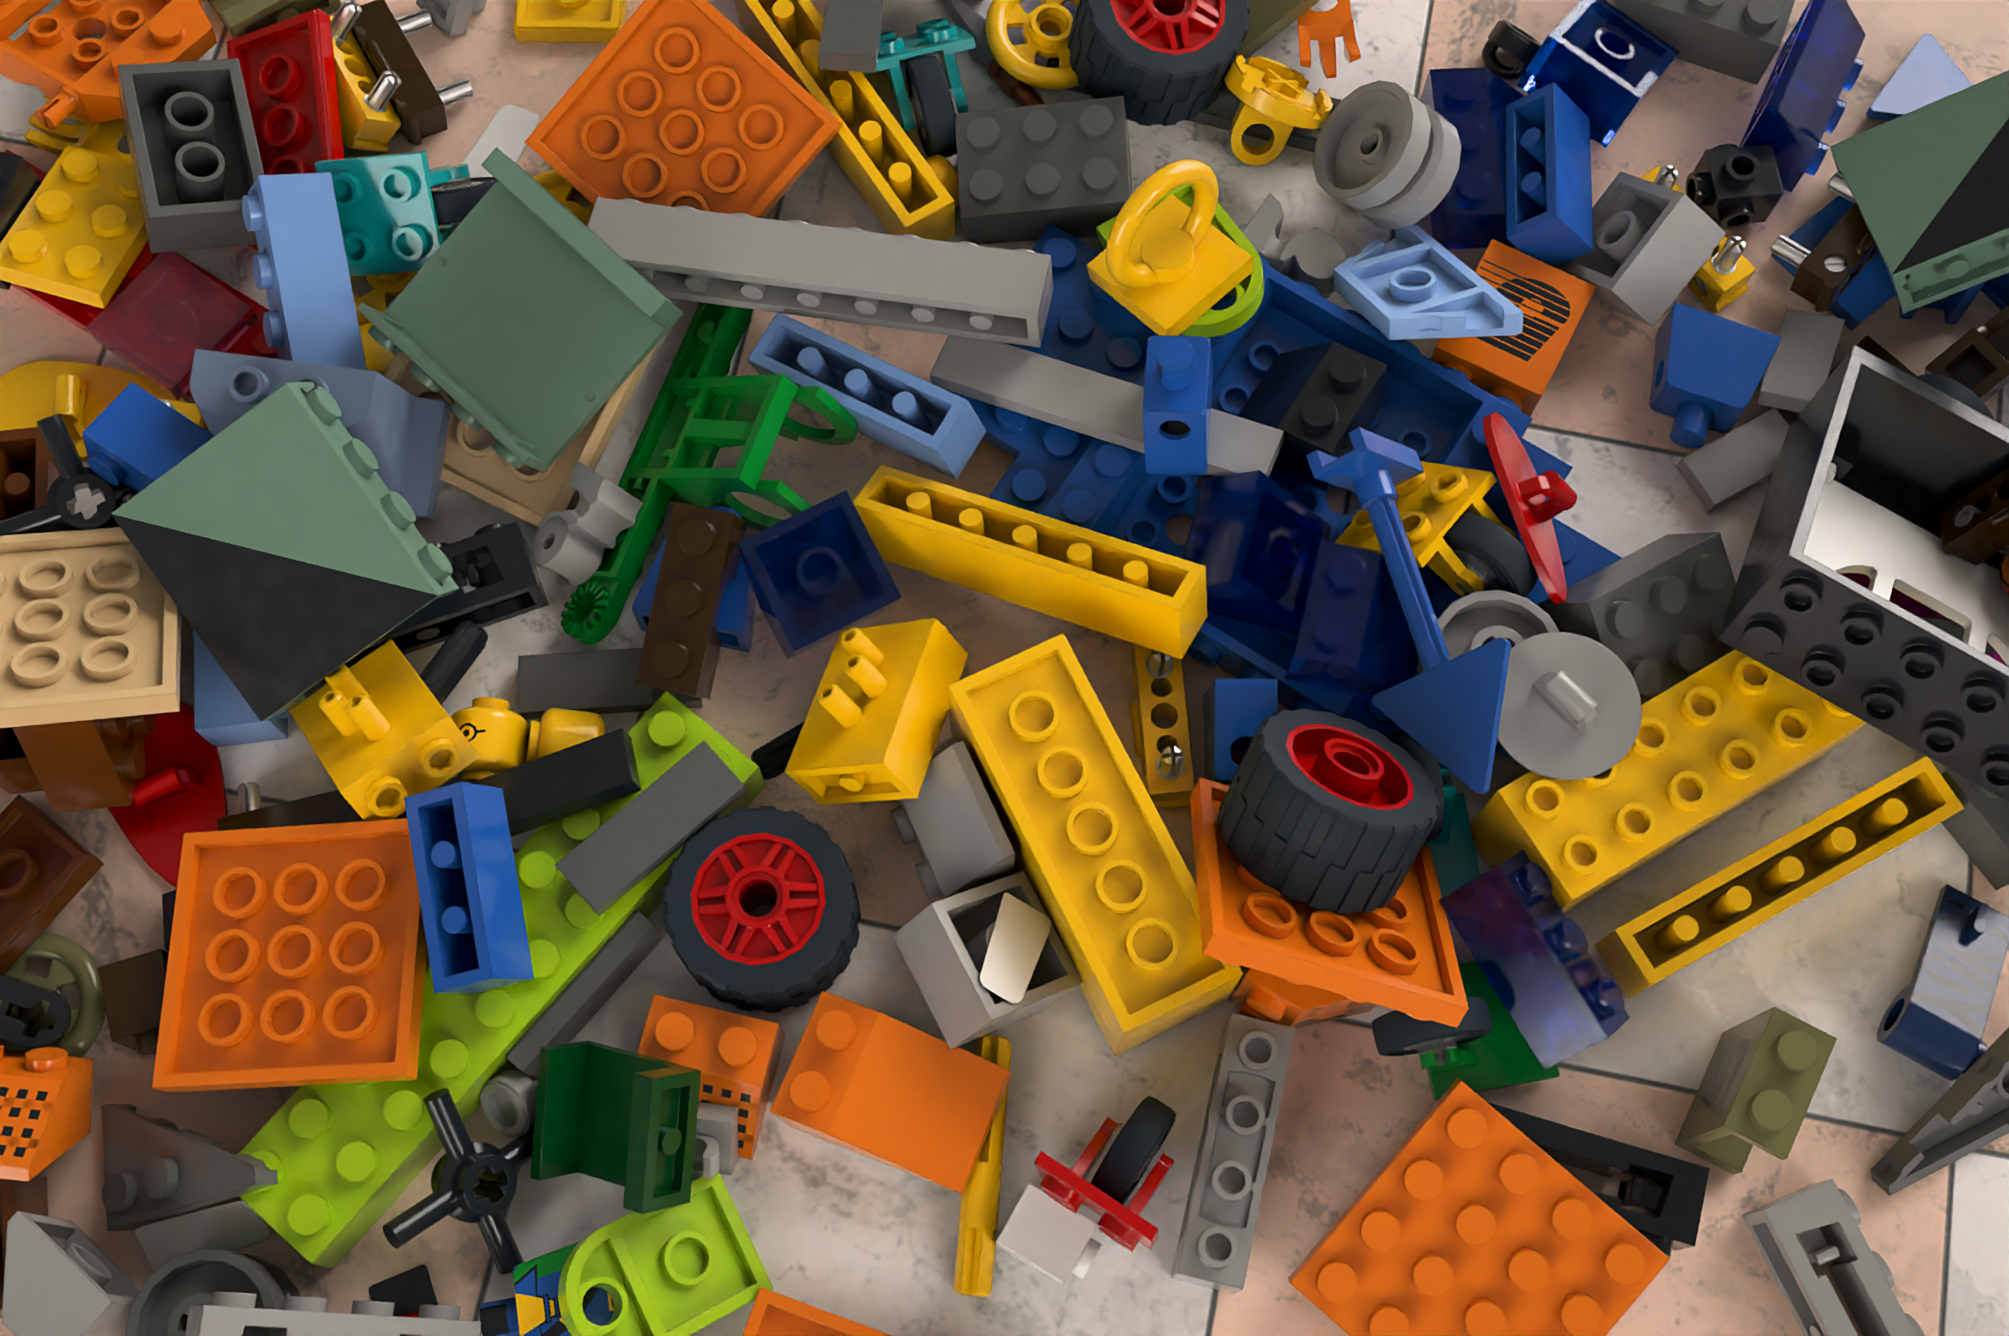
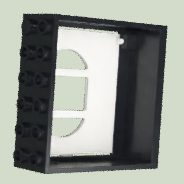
[1718,345,2009,802]

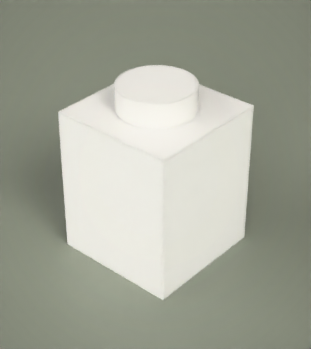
[996,1183,1102,1286]

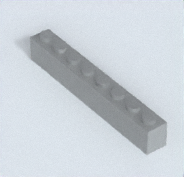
[587,197,1053,348]

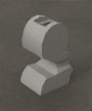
[1242,193,1345,298]
[530,461,644,586]

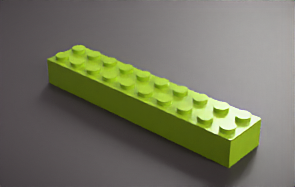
[238,691,766,1269]

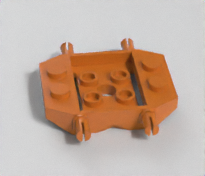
[0,0,217,131]

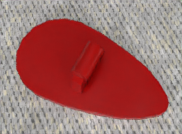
[1483,412,1577,605]
[108,701,228,888]

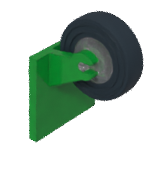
[1372,952,1560,1100]

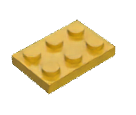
[0,145,148,309]

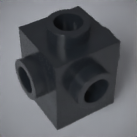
[1685,144,1784,230]

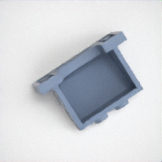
[190,349,452,520]

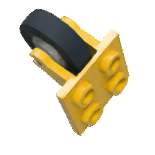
[1335,461,1538,597]

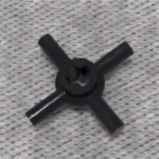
[0,414,138,536]
[383,1088,534,1275]

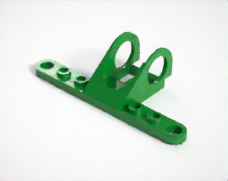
[561,302,859,645]

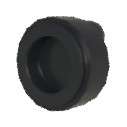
[1482,20,1544,81]

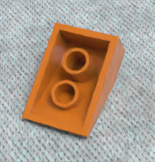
[770,991,1012,1195]

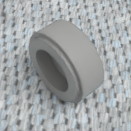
[480,1069,537,1137]

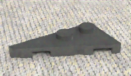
[1871,1027,2009,1196]
[101,1104,278,1231]

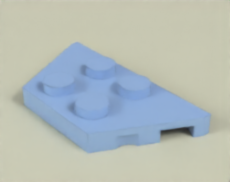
[1334,224,1524,340]

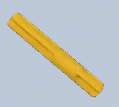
[954,1035,1012,1297]

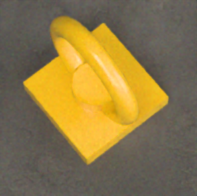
[1087,159,1254,336]

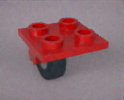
[1034,1096,1177,1252]

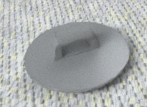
[1497,632,1642,780]

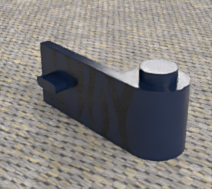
[1877,884,2009,1081]

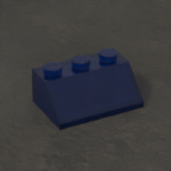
[1739,0,1866,192]
[1419,67,1524,250]
[1439,850,1630,1070]

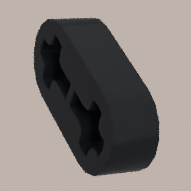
[0,972,72,1048]

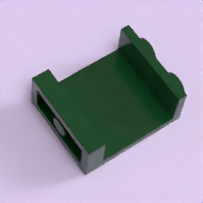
[530,1041,701,1214]

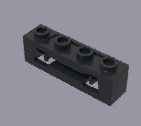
[319,521,549,684]
[1487,1102,1710,1258]

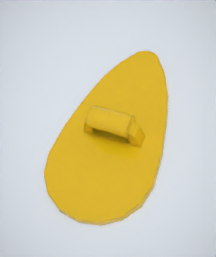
[0,360,186,461]

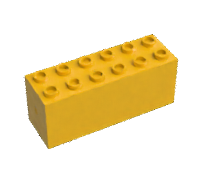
[948,633,1243,1057]
[1470,649,1867,932]

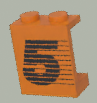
[1430,239,1596,417]

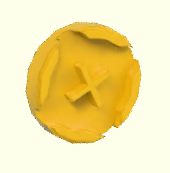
[1224,55,1333,166]

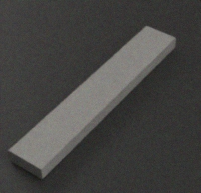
[929,336,1284,492]

